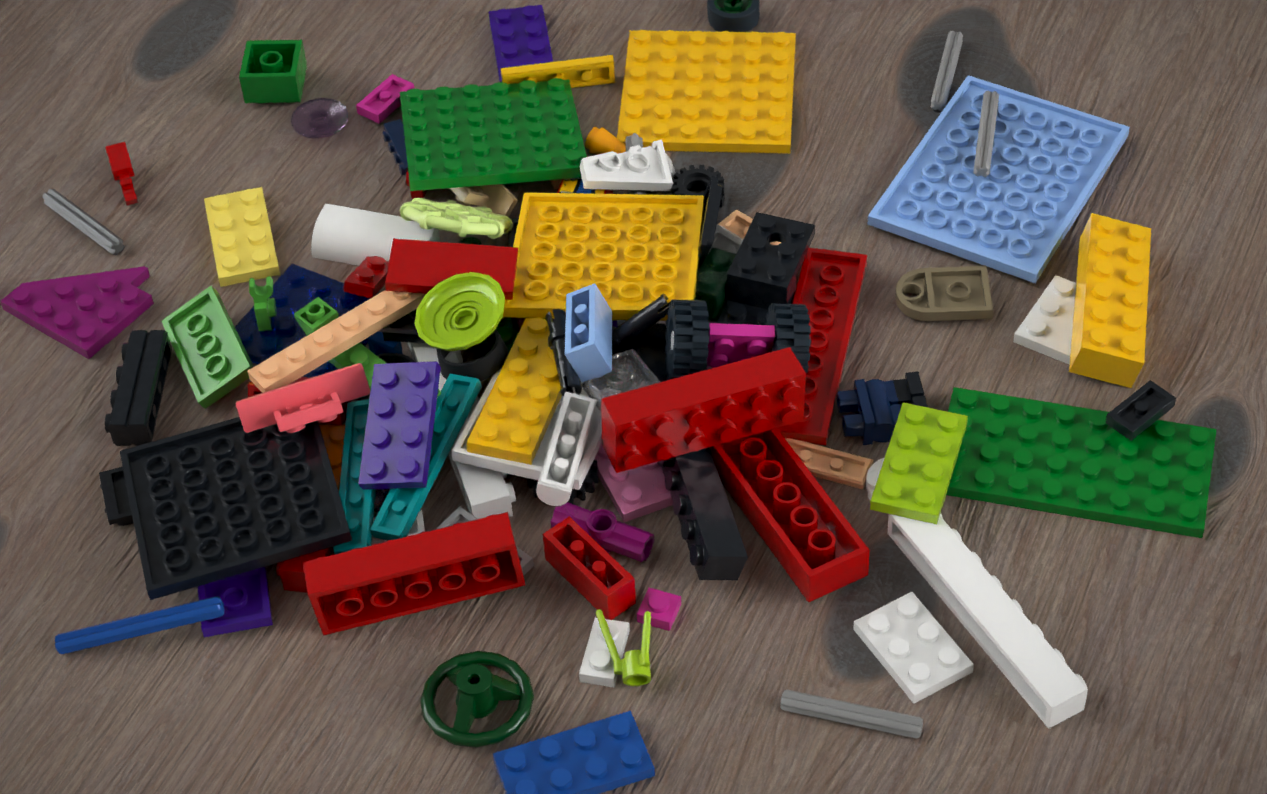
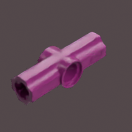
[550,502,655,562]

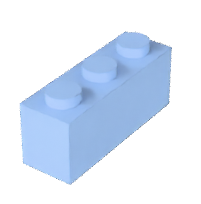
[565,283,612,383]

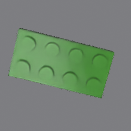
[161,286,254,409]

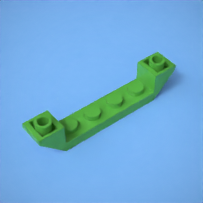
[294,297,441,397]

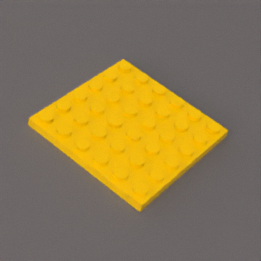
[617,30,796,154]
[503,192,705,321]

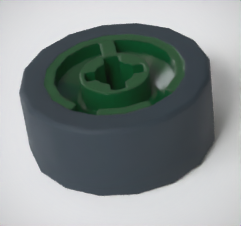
[707,0,760,32]

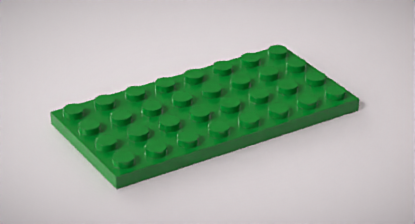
[946,387,1216,538]

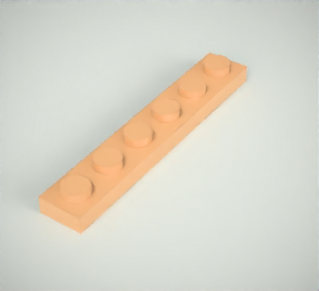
[247,290,425,393]

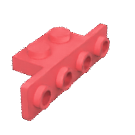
[236,363,370,433]

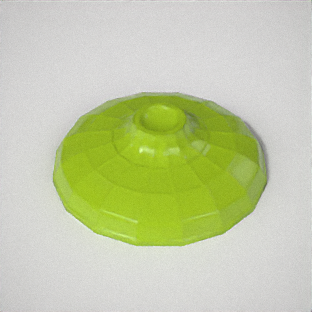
[414,272,505,352]

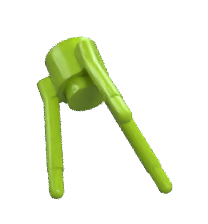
[595,609,651,686]

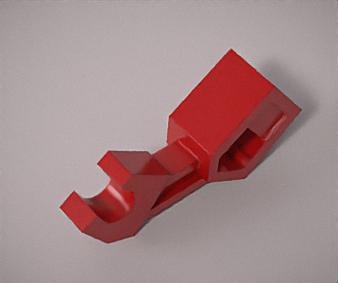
[105,142,138,205]

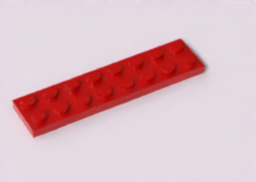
[777,247,867,446]

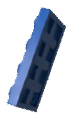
[493,711,655,794]

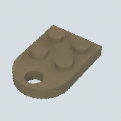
[895,266,993,321]

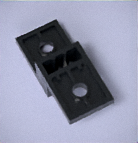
[717,212,815,325]

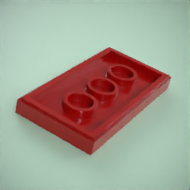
[385,238,518,300]

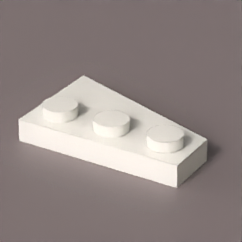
[579,140,673,191]

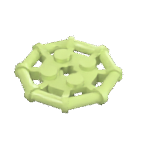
[400,198,513,239]

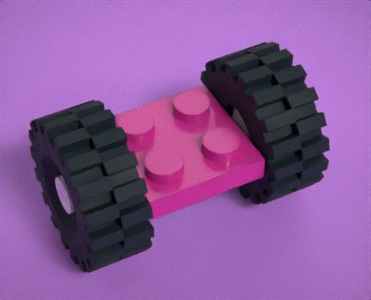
[665,299,811,380]

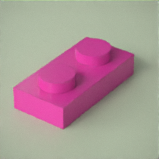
[356,74,415,124]

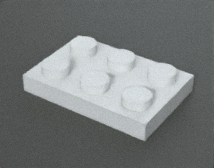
[853,592,974,703]

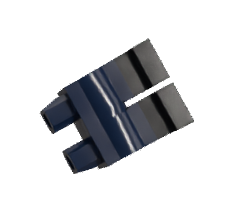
[836,371,928,445]

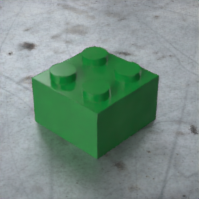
[239,40,307,103]

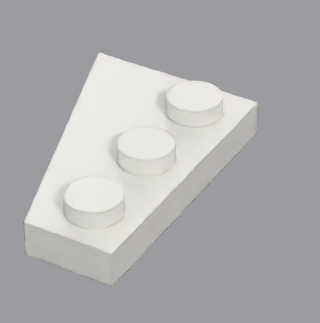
[1014,275,1076,365]

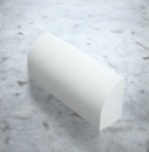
[311,203,440,266]

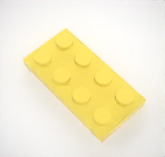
[204,187,280,287]

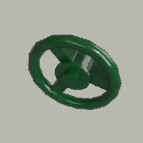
[420,651,534,748]

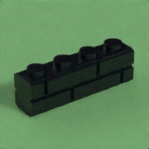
[105,330,172,446]

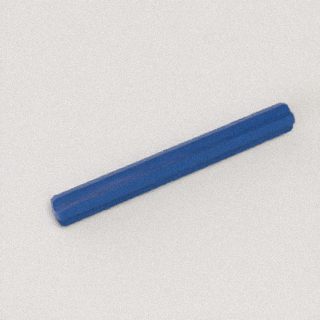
[55,596,224,654]

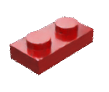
[344,256,389,298]

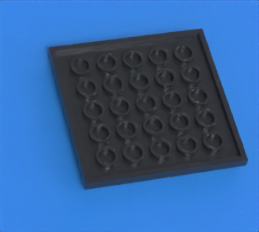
[120,417,353,600]

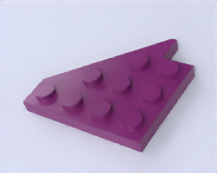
[0,266,154,359]

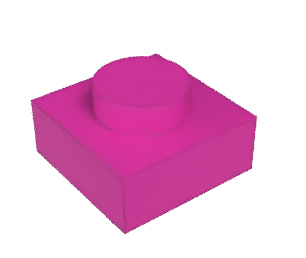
[637,588,682,631]

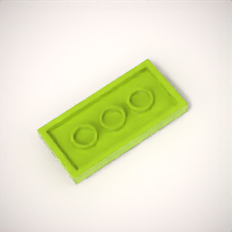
[870,402,968,524]

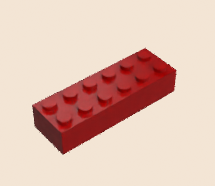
[601,347,806,473]
[709,428,870,603]
[303,512,526,636]

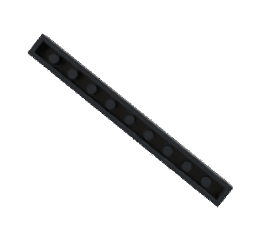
[622,323,748,581]

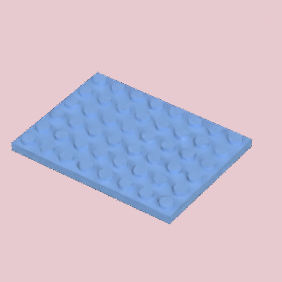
[867,75,1130,284]

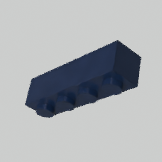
[382,119,408,177]

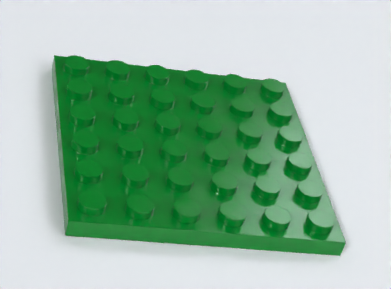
[400,78,587,191]

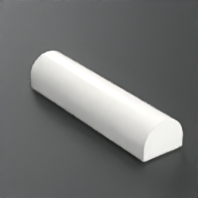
[536,391,597,506]

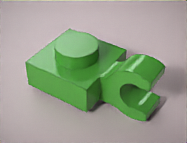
[249,276,277,331]

